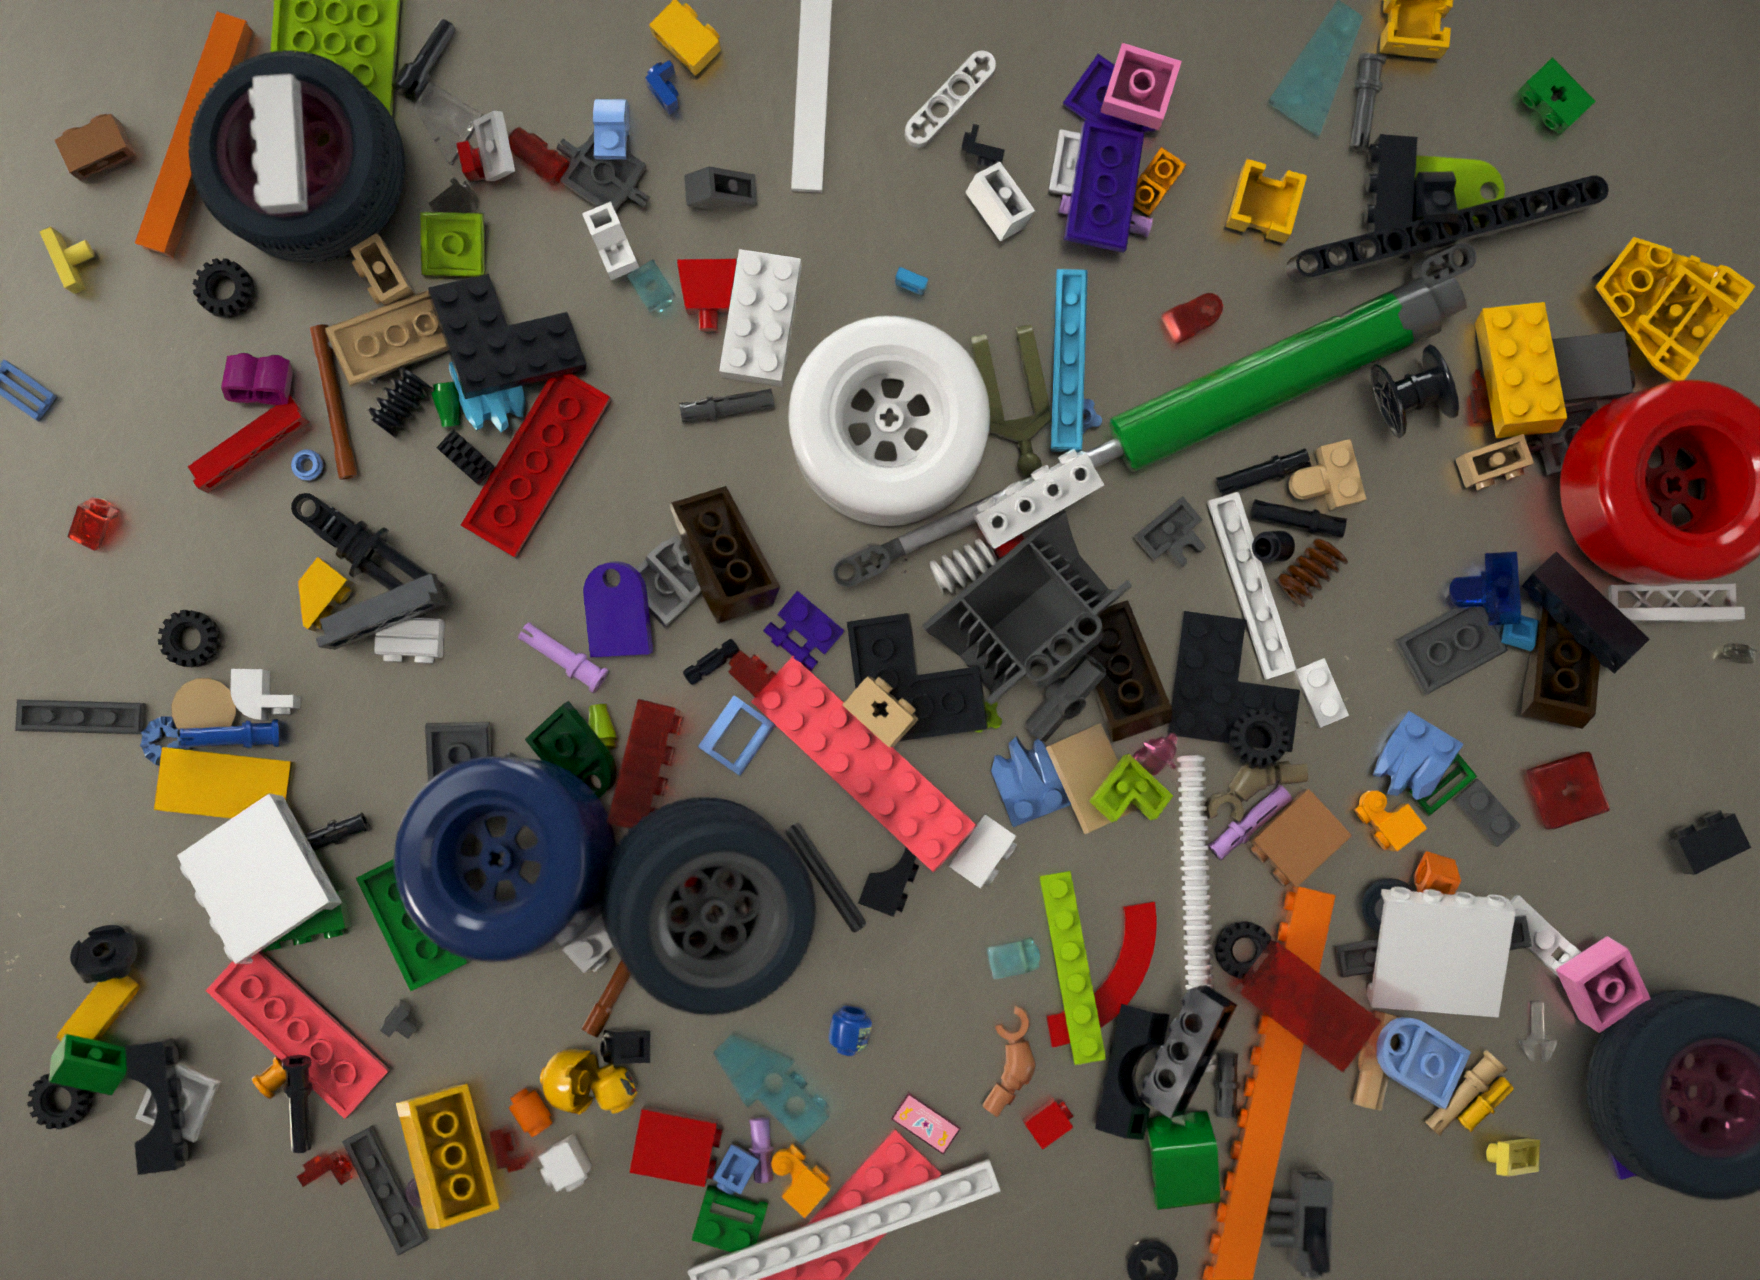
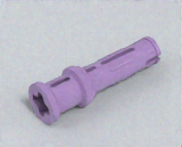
[518,622,609,693]

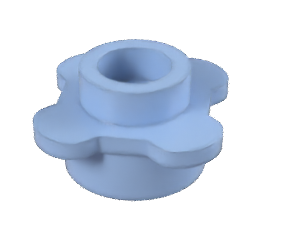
[1083,399,1102,434]

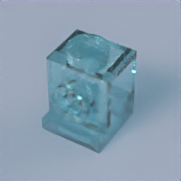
[627,259,676,313]

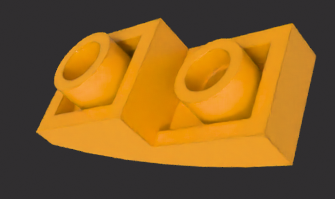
[1133,147,1187,216]

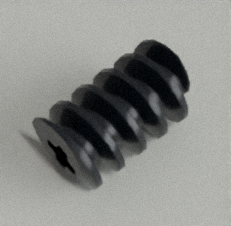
[367,367,433,438]

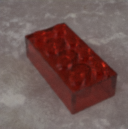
[607,699,684,829]
[1234,940,1382,1073]

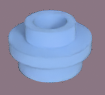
[291,449,323,481]

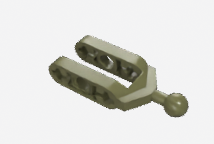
[970,324,1052,477]

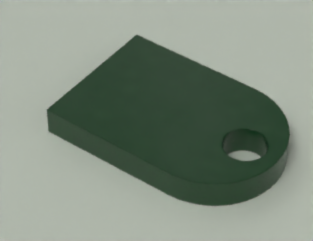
[525,701,617,798]

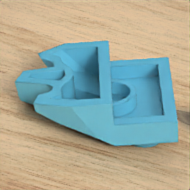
[449,362,526,432]

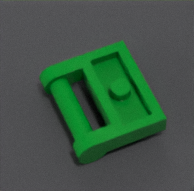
[691,1184,769,1253]

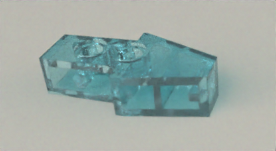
[713,1032,830,1145]

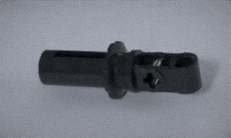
[291,493,446,615]

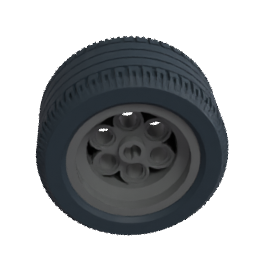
[601,797,816,1015]

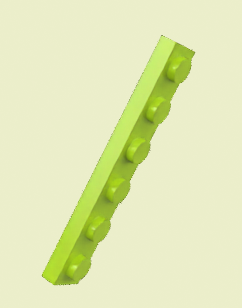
[1040,871,1106,1065]

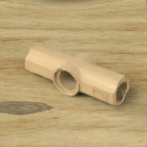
[1353,1010,1401,1111]

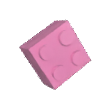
[1101,43,1182,130]
[1555,936,1651,1033]

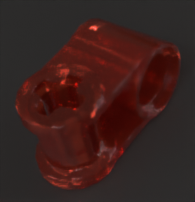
[1161,293,1223,344]

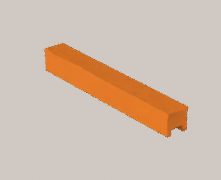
[135,11,253,258]

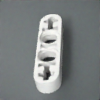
[905,50,996,148]

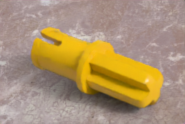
[1456,1076,1514,1132]

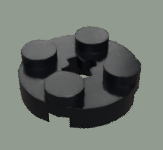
[70,925,137,983]

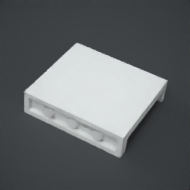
[177,794,342,964]
[1366,887,1516,1018]

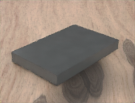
[1394,596,1508,695]

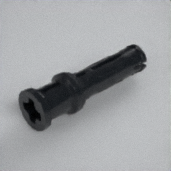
[282,1055,313,1153]

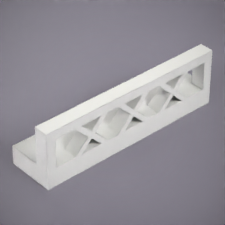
[1608,584,1745,623]

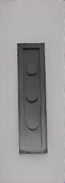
[15,699,145,735]
[342,1125,428,1256]

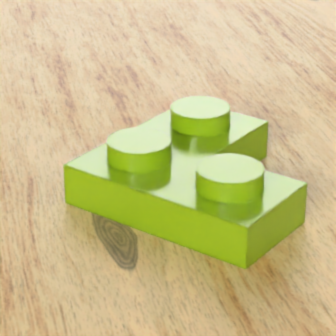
[1089,754,1173,823]

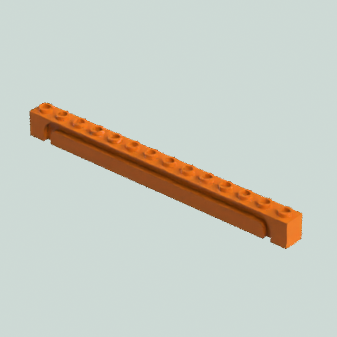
[1203,886,1336,1280]

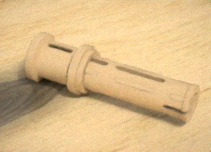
[1425,1050,1508,1136]

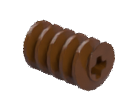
[1278,539,1348,607]

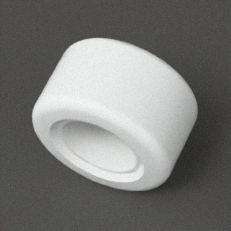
[788,316,990,526]

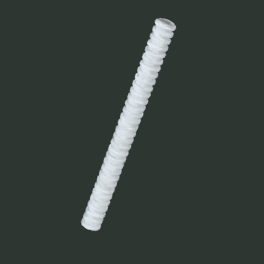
[1177,755,1217,1072]

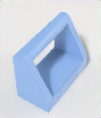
[698,695,776,776]

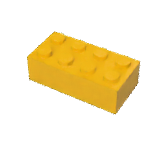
[1475,302,1567,438]
[396,1083,500,1229]

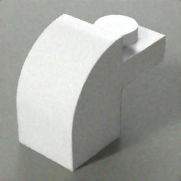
[582,201,639,280]
[230,669,301,721]

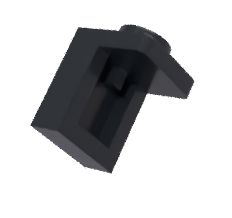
[961,124,1005,170]

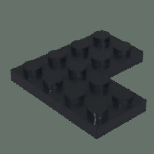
[428,274,586,399]
[1166,611,1300,752]
[847,613,988,741]

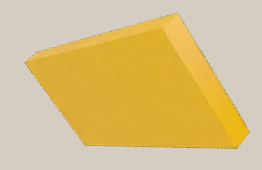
[154,747,292,819]

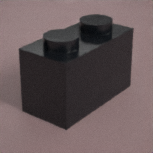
[1668,810,1752,875]

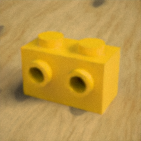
[649,0,721,76]

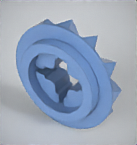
[140,716,191,766]

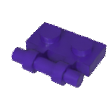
[763,591,845,671]

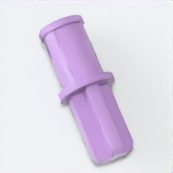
[749,1118,774,1183]

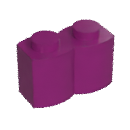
[221,353,293,405]

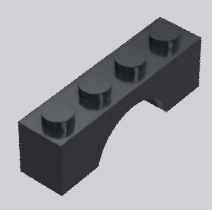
[858,846,919,917]
[1095,1004,1170,1140]
[125,1038,188,1175]

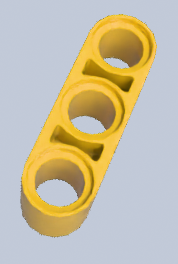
[56,975,141,1041]

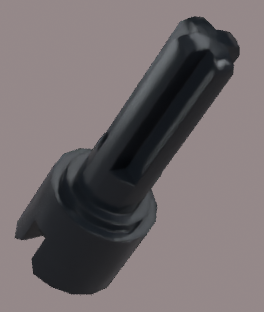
[392,19,455,102]

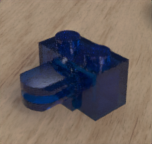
[1449,552,1521,626]

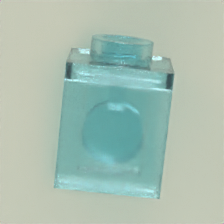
[987,937,1040,979]

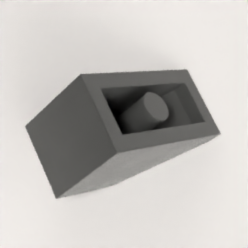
[684,166,757,209]

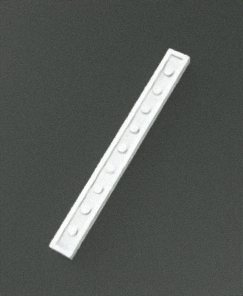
[687,1159,1000,1280]

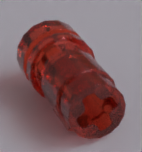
[508,127,570,186]

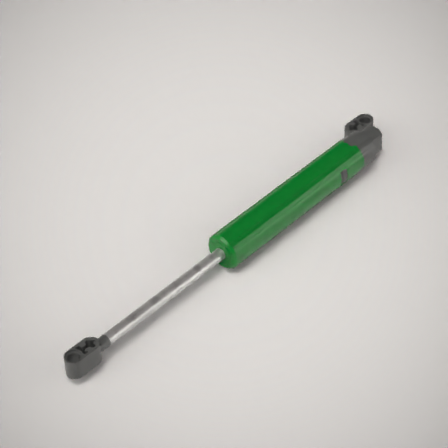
[831,243,1477,587]

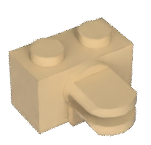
[1289,439,1367,512]

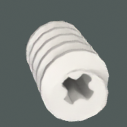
[930,538,998,595]

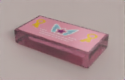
[891,1092,961,1155]

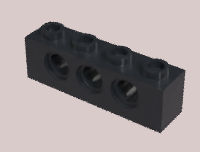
[1139,985,1238,1118]

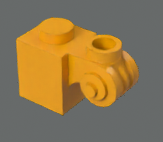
[1354,791,1427,852]
[771,1144,831,1218]

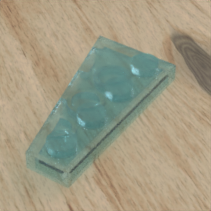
[1268,0,1363,136]

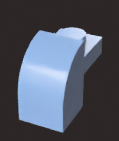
[593,99,629,159]

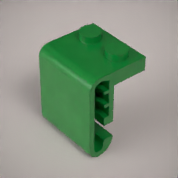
[1146,1111,1220,1210]

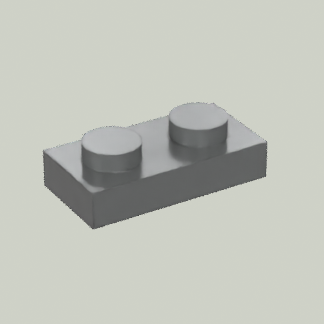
[1453,779,1521,847]

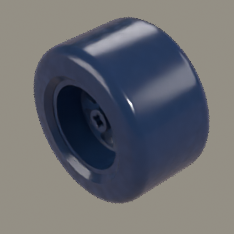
[394,757,616,963]

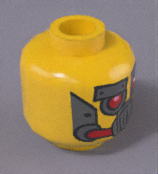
[591,1064,637,1114]

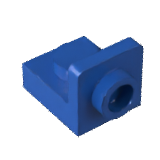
[645,60,679,116]

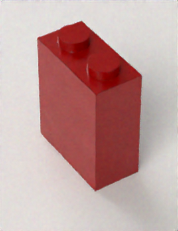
[629,1105,723,1187]

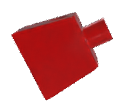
[677,259,737,332]

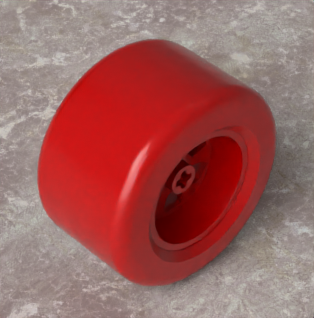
[1560,380,1760,586]

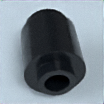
[1252,531,1295,563]

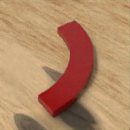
[1046,901,1157,1048]

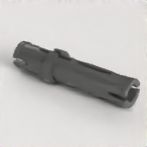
[679,388,775,423]

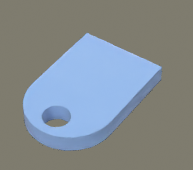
[1376,1017,1471,1109]

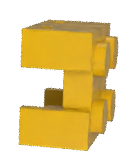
[1380,0,1453,59]
[1225,159,1307,243]

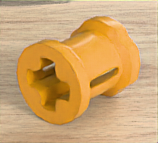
[252,1057,286,1099]

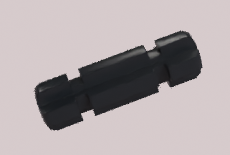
[683,639,740,685]

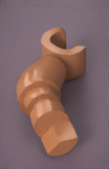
[982,1005,1036,1117]

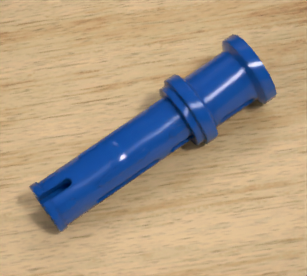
[180,719,279,749]

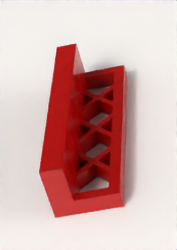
[187,396,310,493]

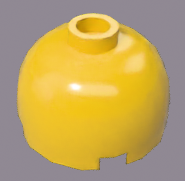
[540,1049,599,1114]

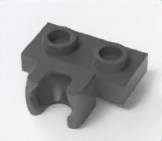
[1134,496,1205,568]

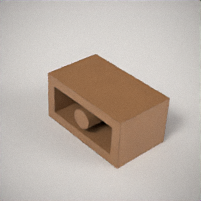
[54,114,136,181]

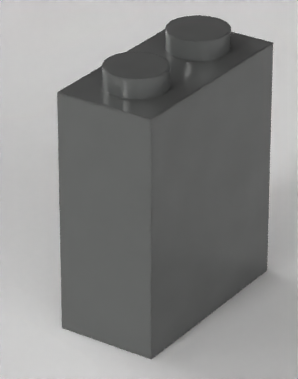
[1552,331,1635,404]

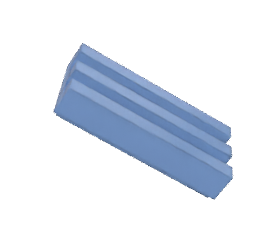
[0,359,57,421]

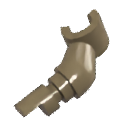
[1205,761,1308,822]

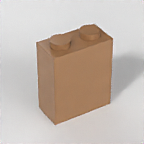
[1249,789,1352,887]

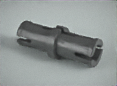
[1215,1052,1240,1118]

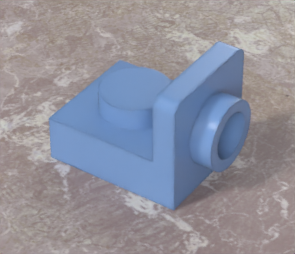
[713,1143,760,1195]

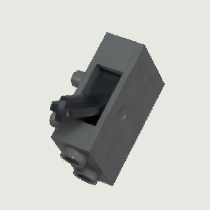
[1269,1170,1333,1278]

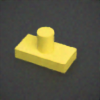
[40,227,94,294]
[1486,1138,1540,1176]

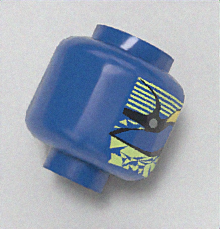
[828,1006,872,1056]

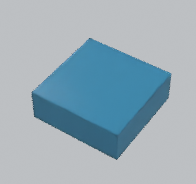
[895,267,928,296]
[1501,612,1539,651]

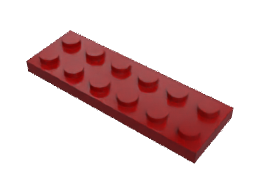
[461,374,612,558]

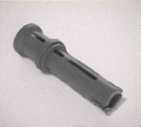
[1349,53,1386,151]

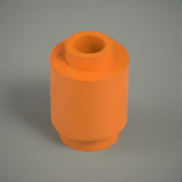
[508,1088,553,1137]

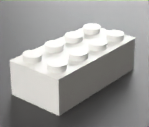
[719,249,802,387]

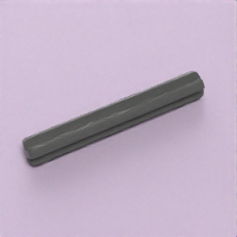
[785,823,866,933]

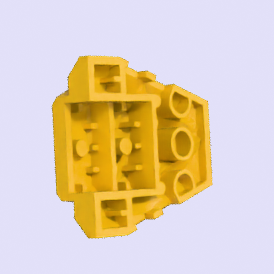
[1595,237,1755,381]

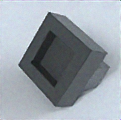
[379,999,417,1039]

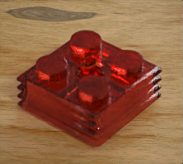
[1527,752,1610,829]

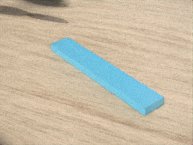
[1051,269,1088,452]

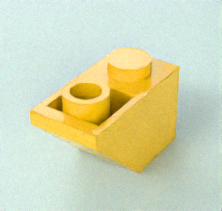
[298,557,354,632]

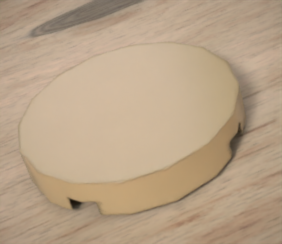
[171,678,236,738]

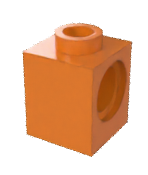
[1413,851,1461,895]

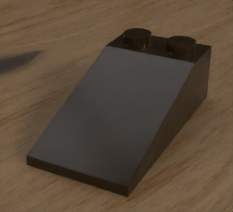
[669,486,780,624]
[1080,600,1172,742]
[1521,604,1600,729]

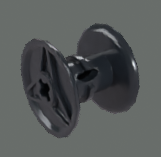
[1371,344,1459,438]

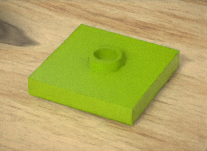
[420,212,485,276]

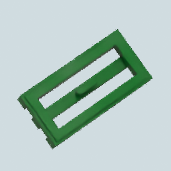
[1407,753,1477,816]

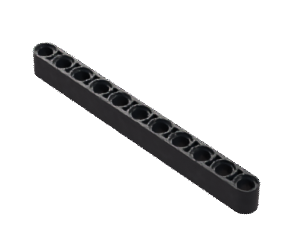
[1286,175,1609,283]

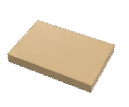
[1046,723,1138,834]

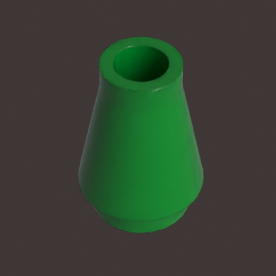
[431,382,461,427]

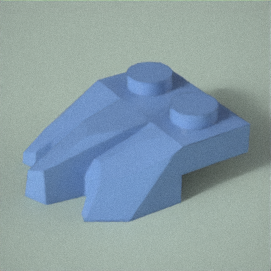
[1373,711,1463,800]
[991,736,1071,827]

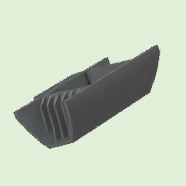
[922,509,1132,705]

